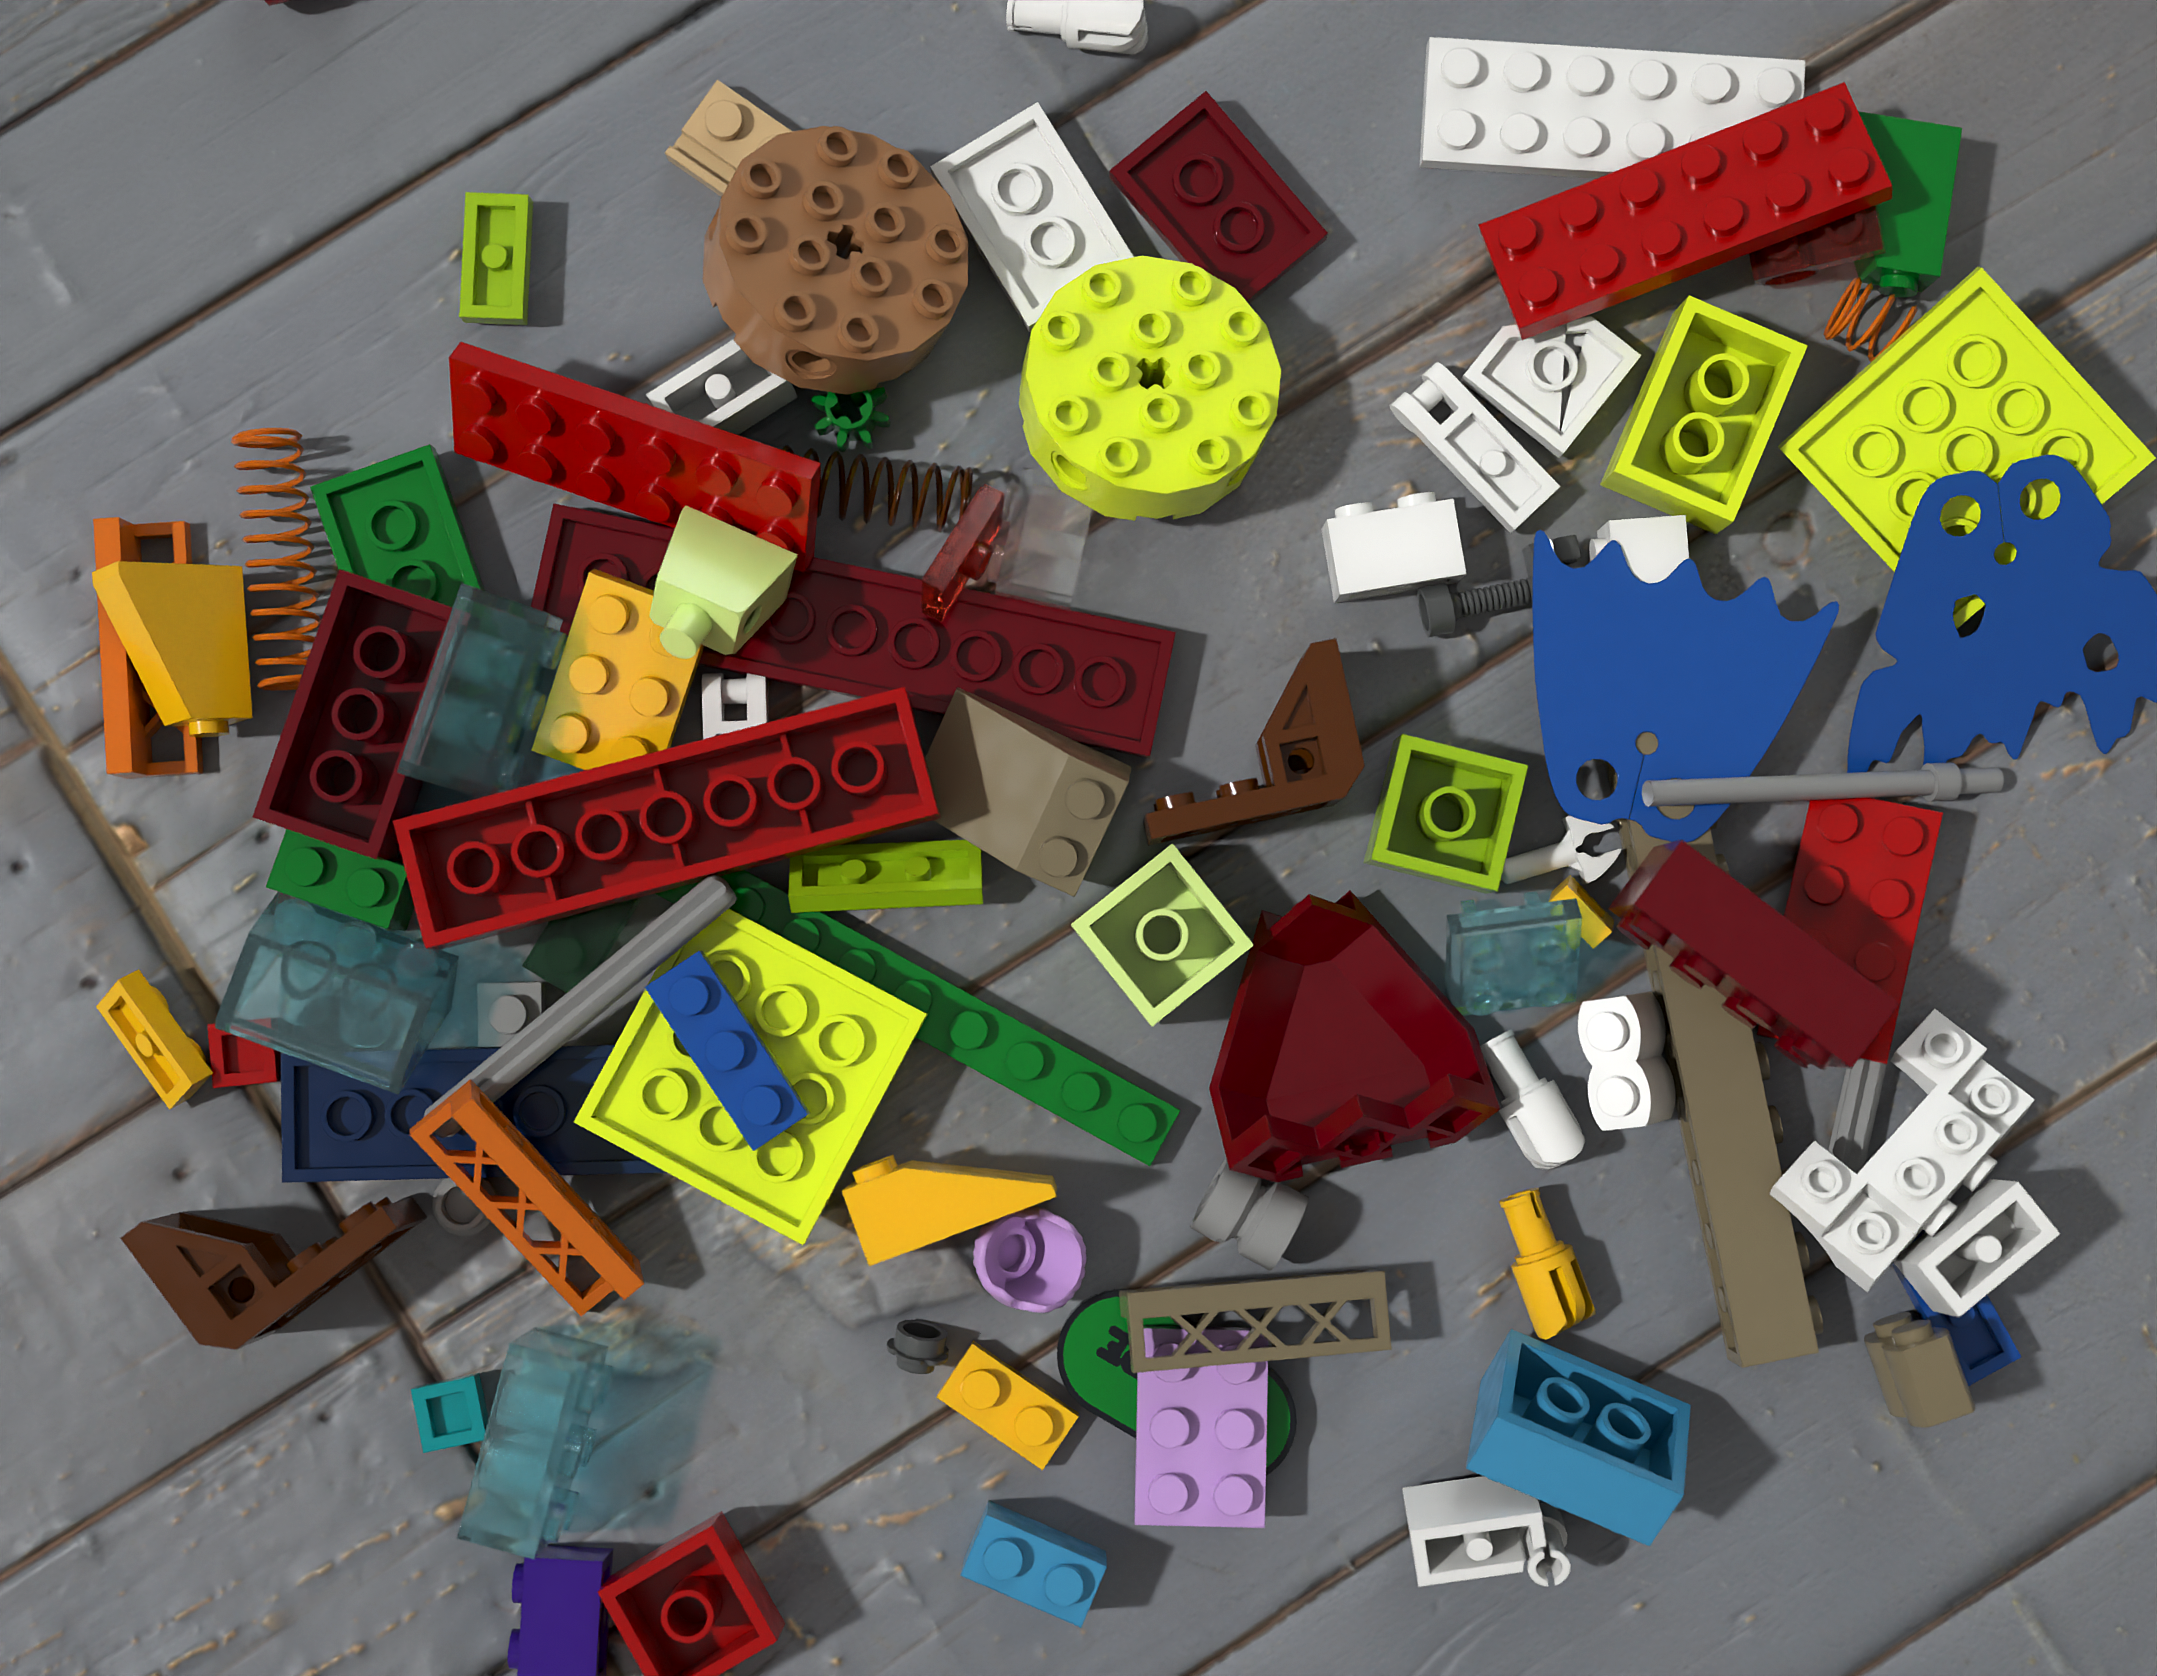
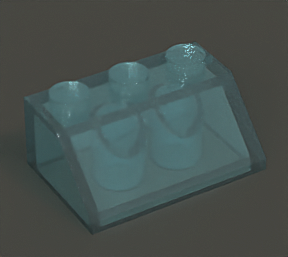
[397,583,566,797]
[215,892,459,1095]

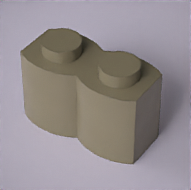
[1864,1312,1976,1428]

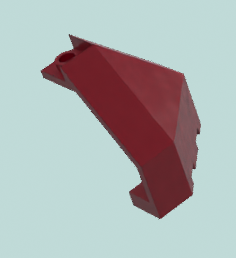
[1209,890,1500,1183]

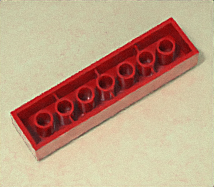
[393,687,941,950]

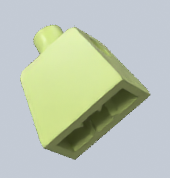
[649,505,797,659]

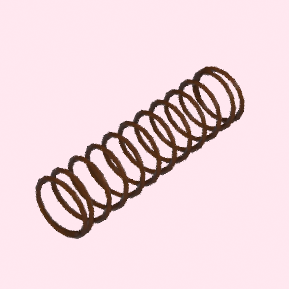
[761,442,973,535]

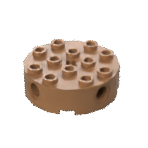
[703,126,968,395]

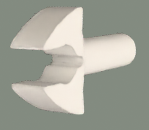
[1501,816,1621,885]

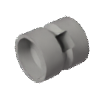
[1190,1158,1309,1271]

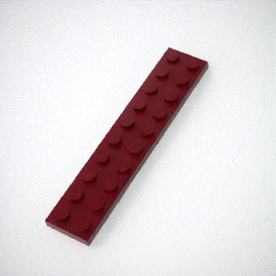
[526,503,1176,759]

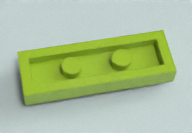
[788,839,983,913]

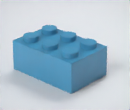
[1466,1329,1691,1547]

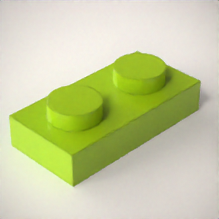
[459,192,533,325]

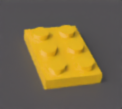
[531,569,704,770]

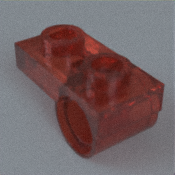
[1749,205,1886,286]

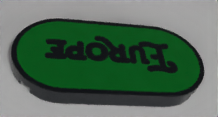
[1057,1288,1297,1476]

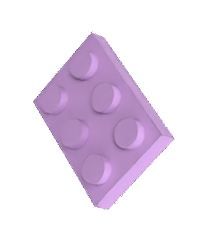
[1134,1325,1268,1528]

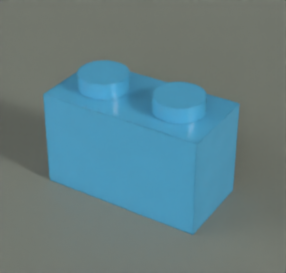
[960,1501,1107,1628]

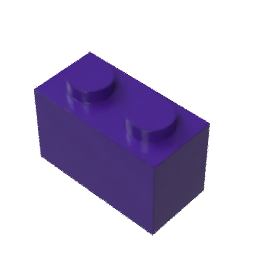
[508,1545,613,1676]

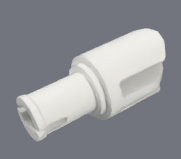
[1006,0,1148,54]
[1480,1029,1585,1170]

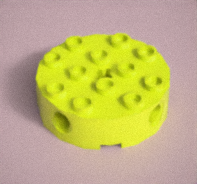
[1019,255,1281,521]

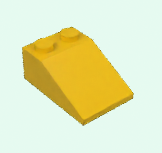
[842,1154,1057,1266]

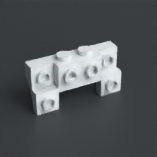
[1770,1009,2035,1292]

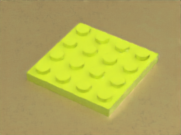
[1777,267,2156,629]
[574,908,928,1245]

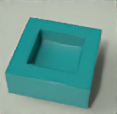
[411,1372,492,1453]

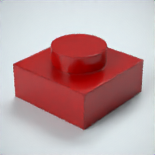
[207,1017,282,1088]

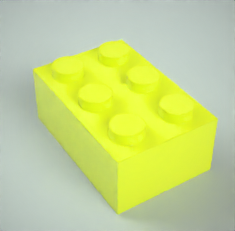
[1600,295,1808,534]

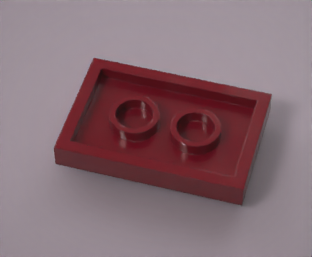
[1109,91,1328,304]

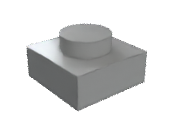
[477,982,546,1047]

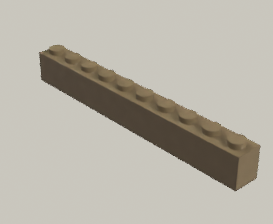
[1604,732,1823,1368]

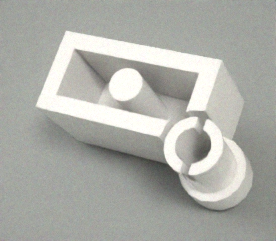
[1402,1476,1571,1587]

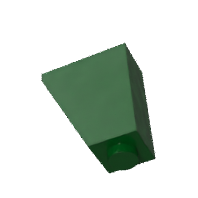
[1841,111,1962,297]

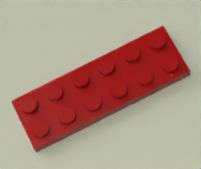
[1479,82,1892,340]
[449,342,821,572]

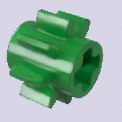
[811,387,891,452]

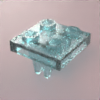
[1445,891,1582,1016]

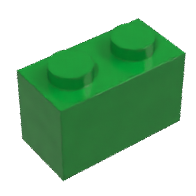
[266,829,415,931]

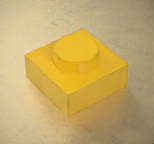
[1548,875,1614,949]

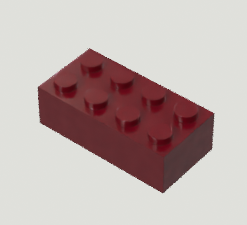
[252,569,480,862]
[1608,840,1900,1070]

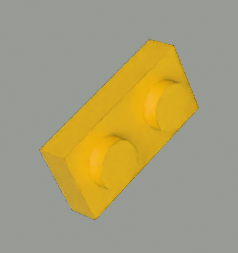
[96,969,213,1110]
[936,1341,1079,1470]

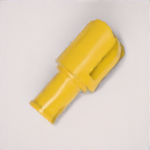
[1499,1187,1596,1340]

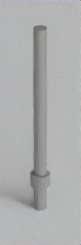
[1642,762,2004,807]

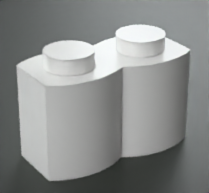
[1578,992,1676,1131]

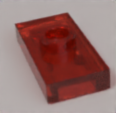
[921,484,1005,622]

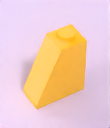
[92,561,253,737]

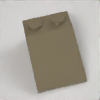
[925,687,1132,897]

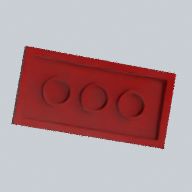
[1757,798,1943,1065]

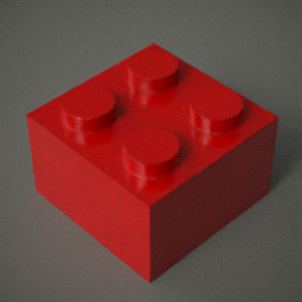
[597,1511,785,1676]

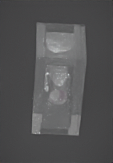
[986,467,1094,611]

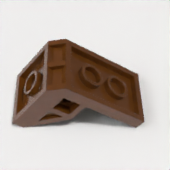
[1143,638,1365,846]
[121,1197,427,1350]

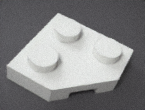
[1460,316,1641,458]

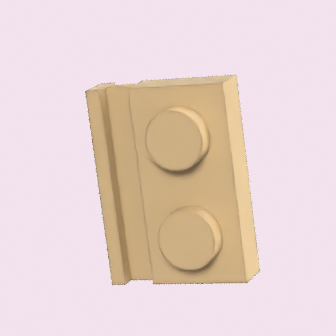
[665,80,793,197]

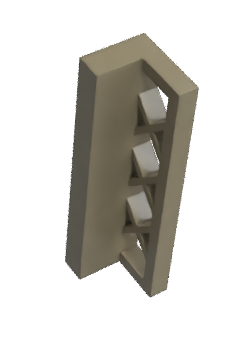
[1119,1269,1392,1373]

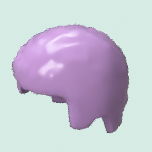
[973,1206,1087,1313]

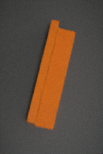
[93,517,204,779]
[410,1079,644,1317]

